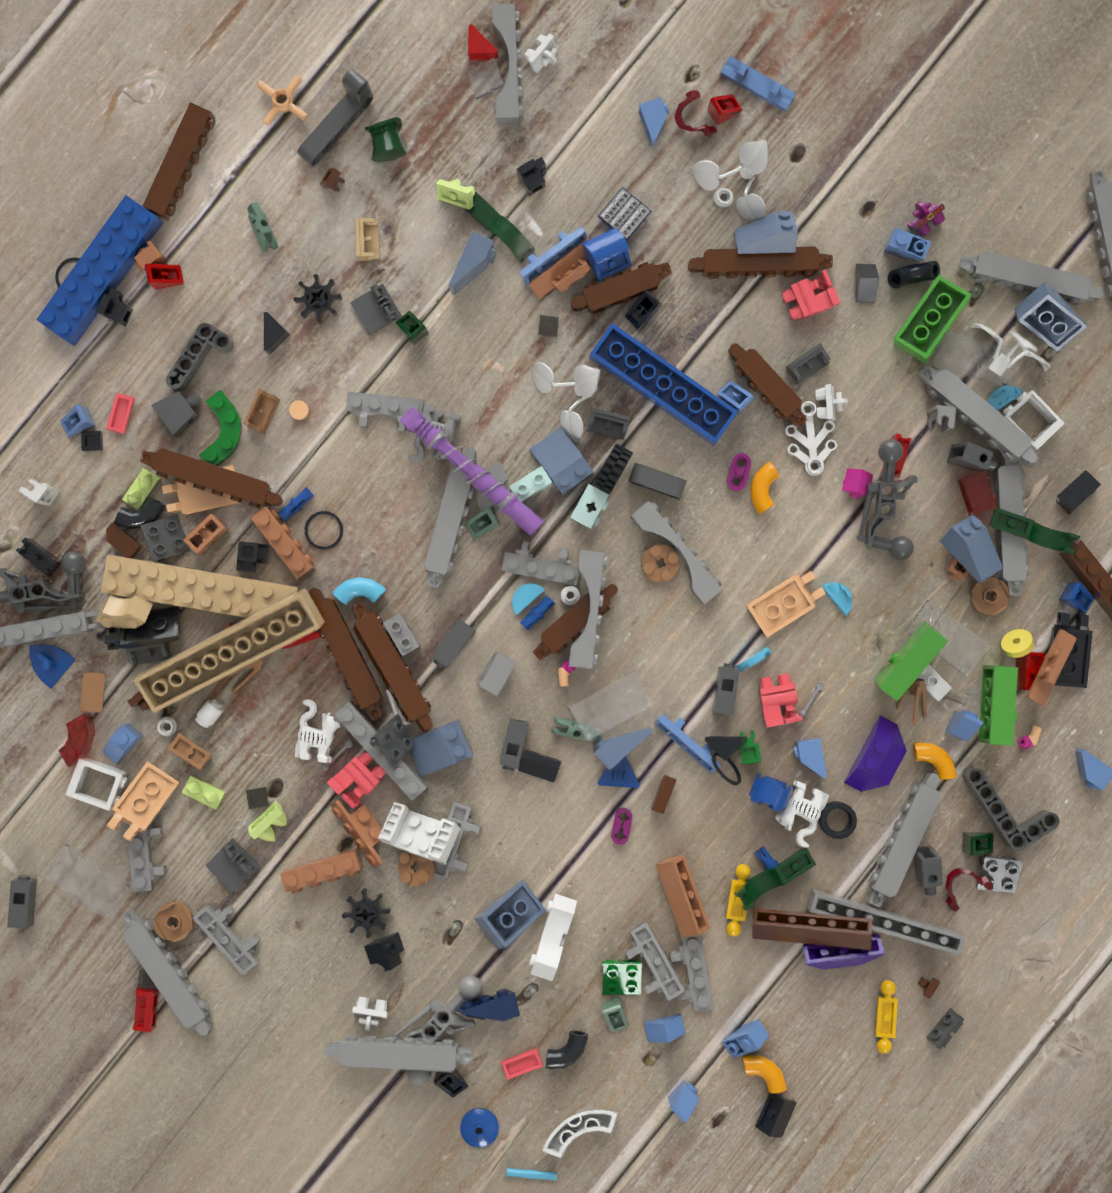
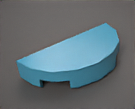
[988,385,1023,411]
[821,582,852,616]
[512,583,545,615]
[736,646,771,672]

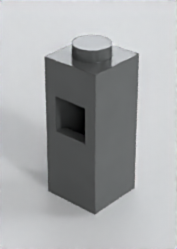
[432,619,476,668]
[712,663,740,715]
[499,718,529,771]
[7,875,37,929]

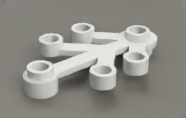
[785,401,837,476]

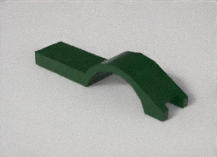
[464,191,535,263]
[989,508,1080,555]
[735,848,816,911]

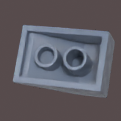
[734,211,798,254]
[449,232,497,295]
[1015,282,1088,351]
[530,428,594,496]
[940,515,1003,583]
[410,719,473,777]
[594,727,653,770]
[474,880,546,949]

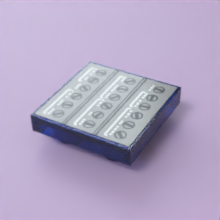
[598,187,651,241]

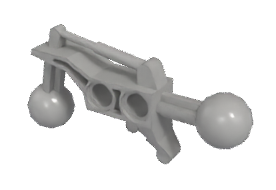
[391,975,483,1086]

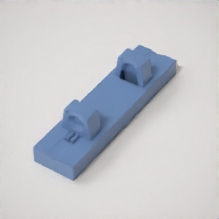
[720,56,796,112]
[519,227,587,286]
[654,715,721,773]

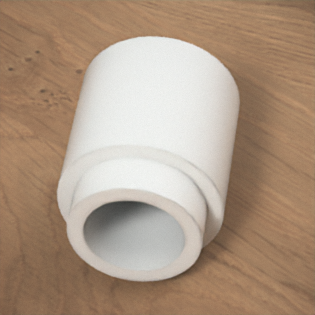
[195,699,223,728]

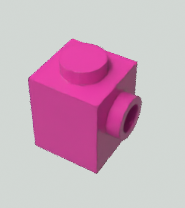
[842,468,874,499]

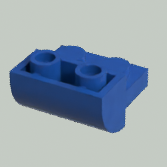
[582,228,632,281]

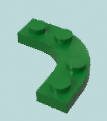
[199,389,242,466]

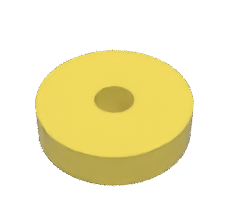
[1001,629,1034,658]

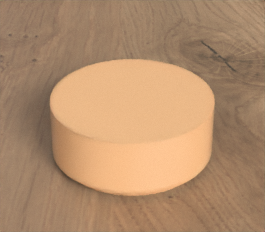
[289,400,309,420]

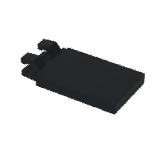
[104,606,181,650]
[1050,612,1093,688]

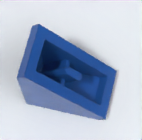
[1059,582,1095,614]

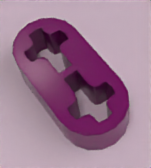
[611,807,632,845]

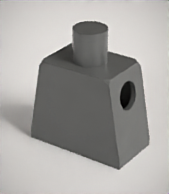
[151,392,202,437]
[947,442,998,472]
[913,846,943,895]

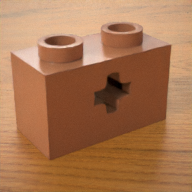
[184,513,230,555]

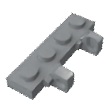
[346,392,424,432]
[502,541,579,586]
[434,801,481,881]
[127,823,167,892]
[193,904,260,976]
[625,922,685,1001]
[669,934,714,1012]

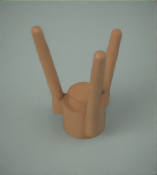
[229,658,265,693]
[896,678,927,726]

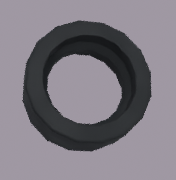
[818,801,857,839]

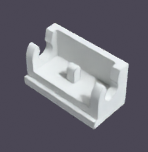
[19,479,61,506]

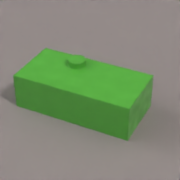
[894,275,972,365]
[875,621,948,701]
[978,665,1018,746]

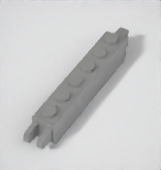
[1086,170,1112,302]
[959,251,1104,305]
[918,365,1039,468]
[424,447,477,588]
[992,454,1029,596]
[0,610,104,648]
[868,771,941,908]
[121,909,213,1036]
[324,1035,473,1072]

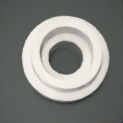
[714,188,733,207]
[561,586,580,605]
[157,717,177,736]

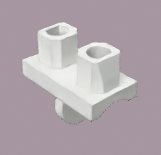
[524,34,559,73]
[816,384,848,421]
[352,997,389,1031]

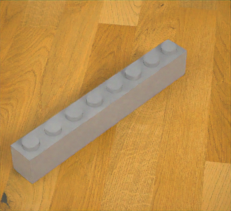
[806,889,965,955]

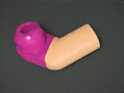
[558,660,577,687]
[1018,725,1042,749]

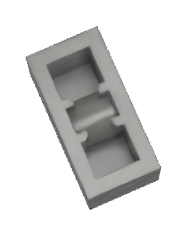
[383,613,421,656]

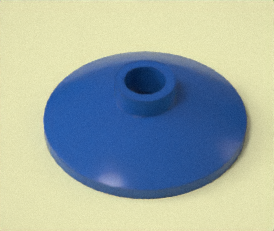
[460,1108,499,1148]

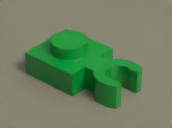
[739,730,761,765]

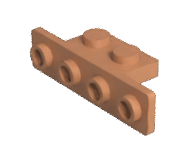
[529,238,591,299]
[1027,630,1077,706]
[331,800,383,867]

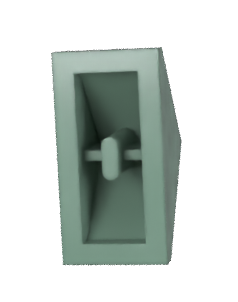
[465,507,500,540]
[601,997,629,1032]

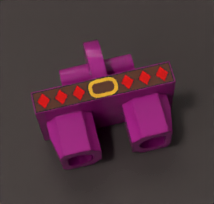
[907,201,945,236]

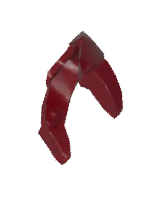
[675,90,717,136]
[945,868,994,912]

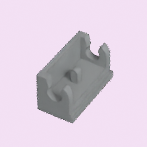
[926,405,956,433]
[477,650,516,696]

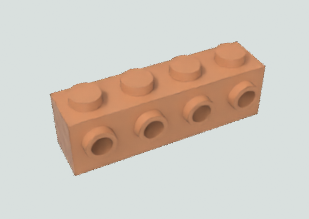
[251,506,316,580]
[280,848,363,894]
[656,855,710,937]

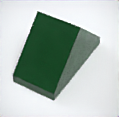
[395,310,429,345]
[962,832,993,856]

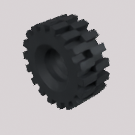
[593,443,633,495]

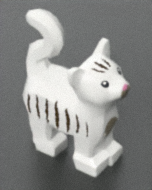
[295,699,342,763]
[775,780,829,848]

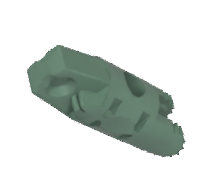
[247,202,278,251]
[551,716,602,742]

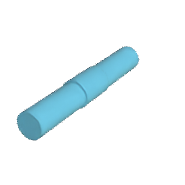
[506,1168,557,1181]

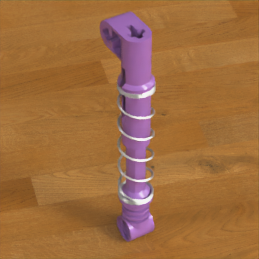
[399,406,544,536]

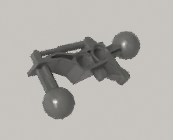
[856,439,918,560]
[0,551,86,613]

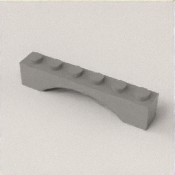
[492,3,523,125]
[630,501,722,605]
[569,550,607,669]
[334,701,429,801]

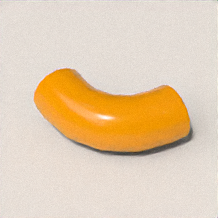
[750,462,780,515]
[913,742,957,780]
[742,1055,787,1093]

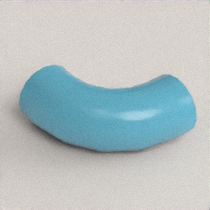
[332,577,386,605]

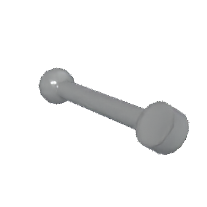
[799,683,824,718]
[322,740,353,771]

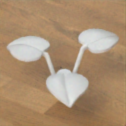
[692,140,768,223]
[971,323,1050,376]
[533,362,600,443]

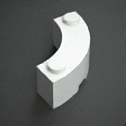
[529,894,577,981]
[542,1109,619,1158]

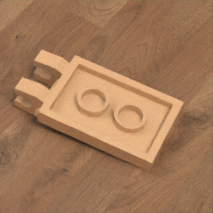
[162,465,243,516]
[746,571,826,637]
[107,761,180,842]

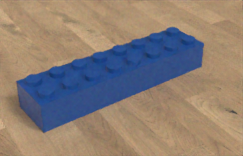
[36,195,163,346]
[589,323,738,446]

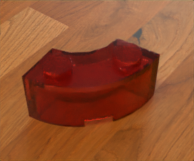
[58,713,95,767]

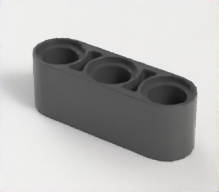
[628,463,687,500]

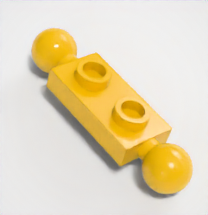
[725,864,751,937]
[874,980,898,1054]

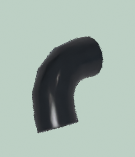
[887,261,940,289]
[114,497,166,529]
[545,1030,588,1069]

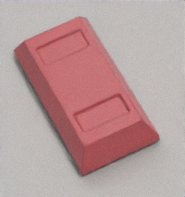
[106,393,135,435]
[501,1048,544,1080]

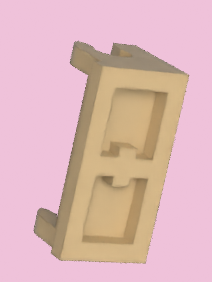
[355,218,380,261]

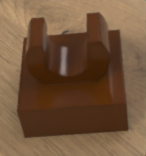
[320,168,345,192]
[127,691,150,711]
[918,977,941,999]

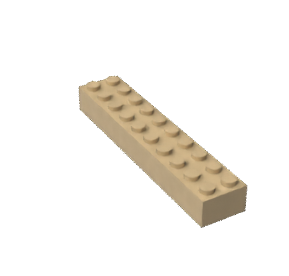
[101,554,302,618]
[133,588,325,713]

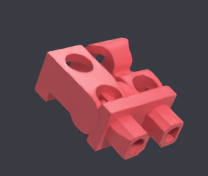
[781,269,841,320]
[758,673,803,728]
[327,751,386,809]

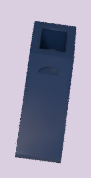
[455,989,520,1022]

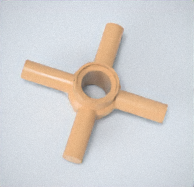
[257,75,308,126]

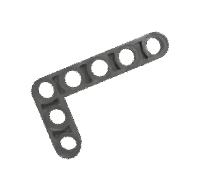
[297,69,373,166]
[962,767,1060,851]

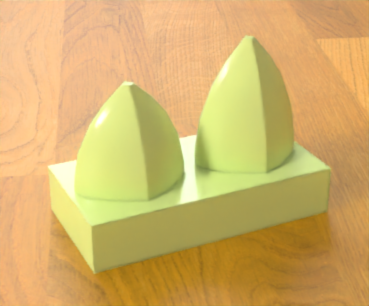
[436,179,475,210]
[122,468,161,509]
[182,775,226,810]
[248,801,287,841]

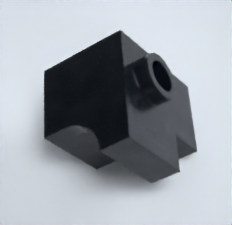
[517,157,546,197]
[96,288,133,327]
[236,541,268,573]
[364,932,404,971]

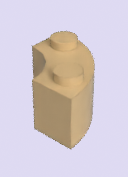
[95,594,153,629]

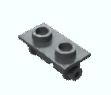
[926,1008,965,1050]

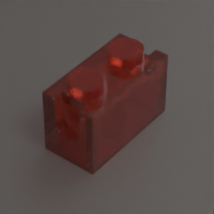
[957,471,997,516]

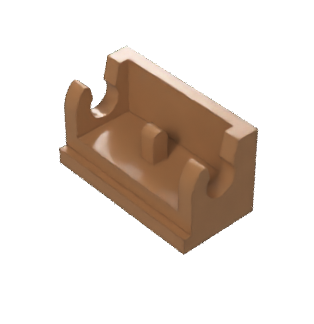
[243,389,281,434]
[80,672,106,712]
[168,733,212,772]

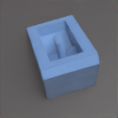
[717,381,754,415]
[60,404,96,437]
[644,1014,685,1043]

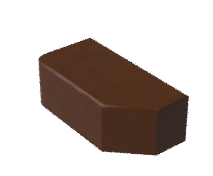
[106,522,143,558]
[651,774,676,814]

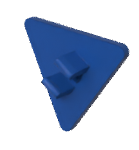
[598,756,640,788]

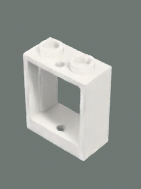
[1002,390,1065,451]
[66,757,128,811]

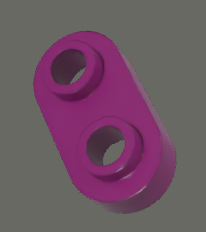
[727,453,751,492]

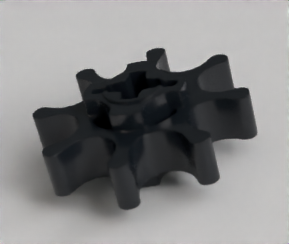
[293,274,343,324]
[342,888,391,938]

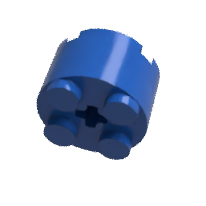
[749,773,793,811]

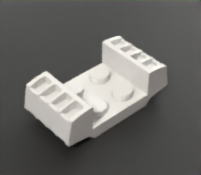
[378,802,461,864]

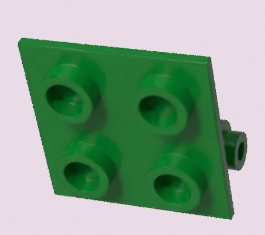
[602,959,642,995]

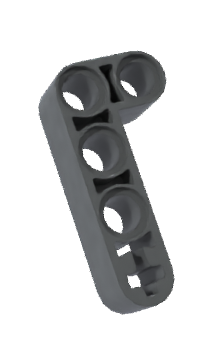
[166,323,234,392]

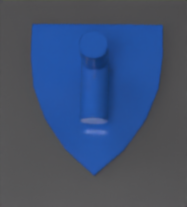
[29,644,76,689]

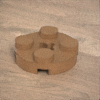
[641,544,680,583]
[969,577,1010,615]
[398,851,436,887]
[154,902,194,942]

